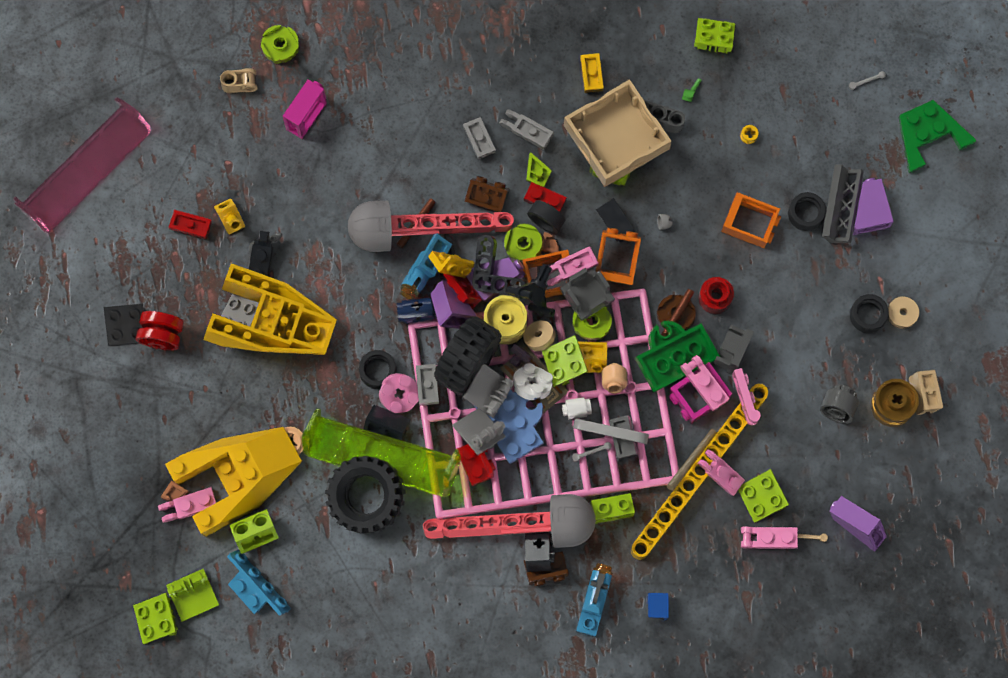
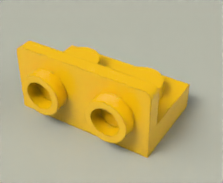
[428,251,475,278]
[578,341,607,373]

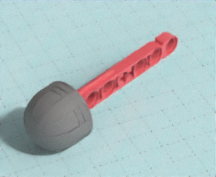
[348,201,514,252]
[423,494,596,548]

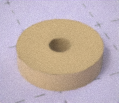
[888,297,919,329]
[523,320,556,351]

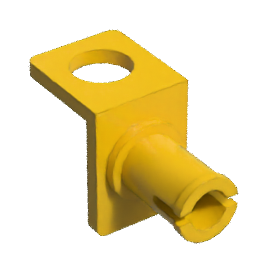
[214,199,245,235]

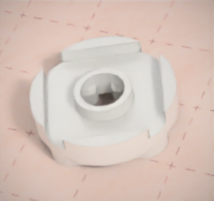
[512,363,553,400]

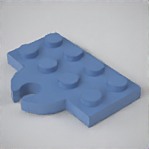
[474,376,544,464]

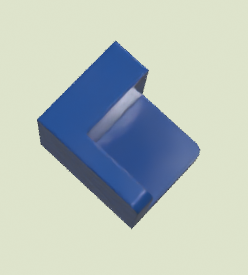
[647,593,669,620]

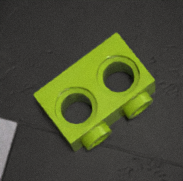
[590,493,635,524]
[230,509,279,554]

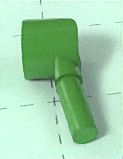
[682,78,702,102]

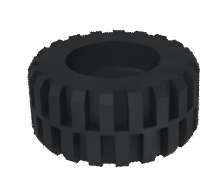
[434,317,502,395]

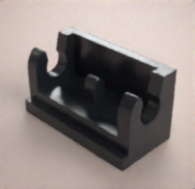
[596,198,636,243]
[363,405,410,446]

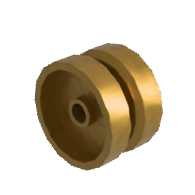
[871,379,919,427]

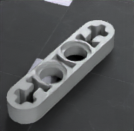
[573,419,649,444]

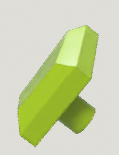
[526,153,552,187]

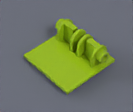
[694,18,735,54]
[542,335,588,387]
[738,469,789,523]
[166,568,219,622]
[133,593,178,644]

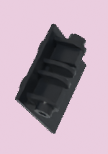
[103,304,146,346]

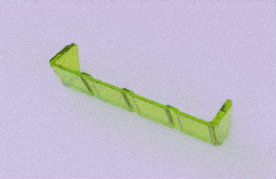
[302,408,461,497]

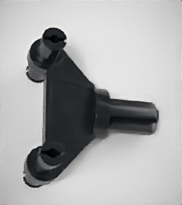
[507,264,555,317]

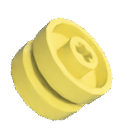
[484,295,527,345]

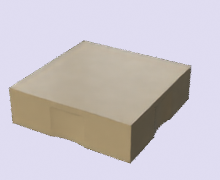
[564,79,671,187]

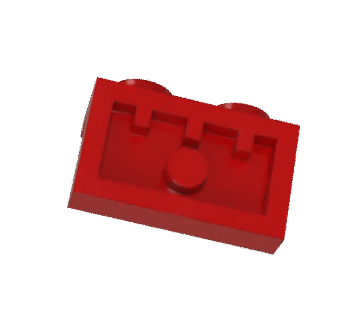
[443,274,482,309]
[456,444,496,486]

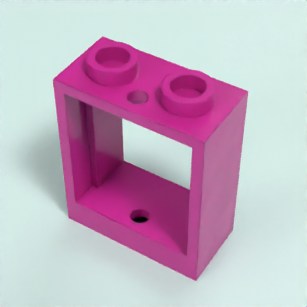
[283,80,327,139]
[669,362,732,424]

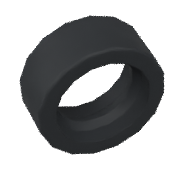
[788,192,826,231]
[527,200,566,234]
[850,294,889,333]
[359,350,397,389]

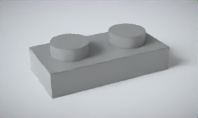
[463,117,496,160]
[416,364,439,406]

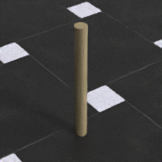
[667,429,717,491]

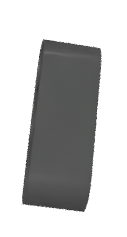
[644,100,685,133]

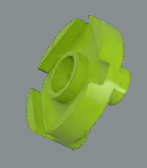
[261,25,299,64]
[504,224,543,263]
[572,306,612,341]

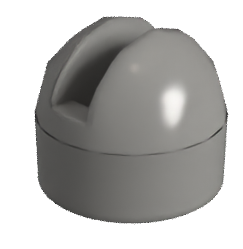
[657,214,672,230]

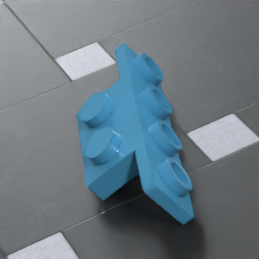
[227,550,291,616]

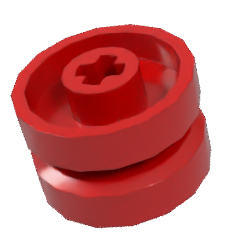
[135,311,184,350]

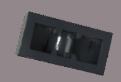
[525,532,555,572]

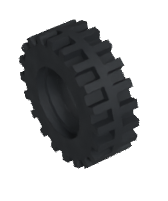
[325,456,406,533]

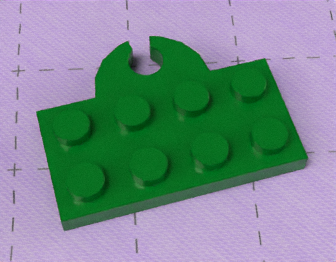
[635,321,720,393]

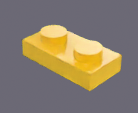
[580,53,604,93]

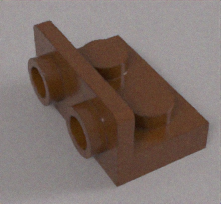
[464,176,509,212]
[524,551,569,587]

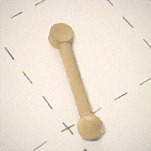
[798,534,828,542]

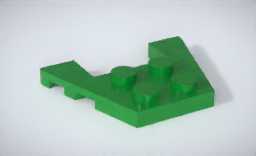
[898,100,976,173]

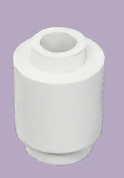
[562,397,592,420]

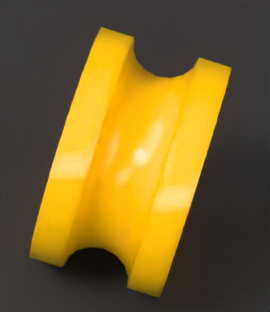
[740,125,759,144]

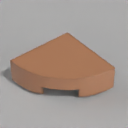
[542,232,559,254]
[161,481,189,501]

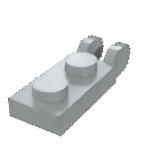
[499,109,554,150]

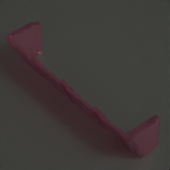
[13,97,151,232]

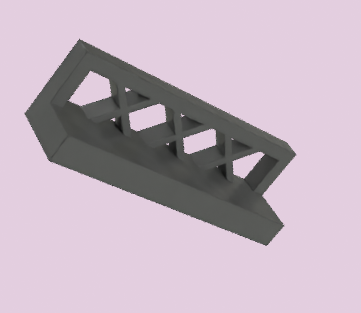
[822,164,864,243]

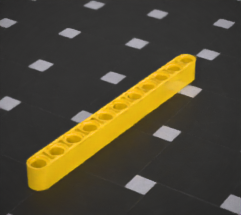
[631,384,768,560]

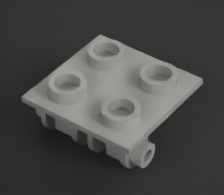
[221,294,259,326]
[463,363,513,418]
[452,408,506,455]

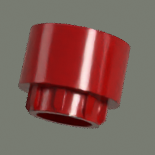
[699,277,734,314]

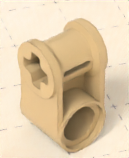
[220,68,258,93]

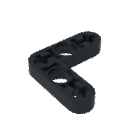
[472,235,527,296]

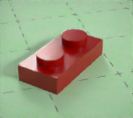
[524,182,567,212]
[168,210,212,239]

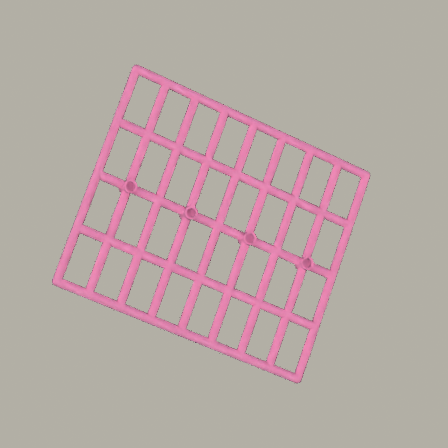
[408,288,679,519]

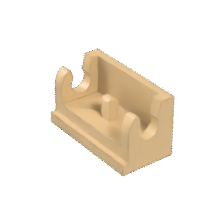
[909,370,943,415]

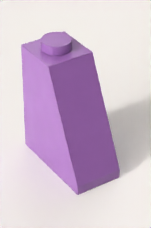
[853,178,893,235]
[466,258,526,302]
[431,280,477,329]
[830,496,887,551]

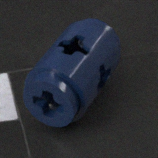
[397,298,437,324]

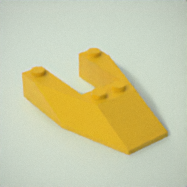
[203,263,337,355]
[165,427,302,537]

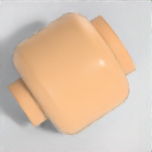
[602,363,628,394]

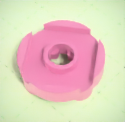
[379,373,419,413]

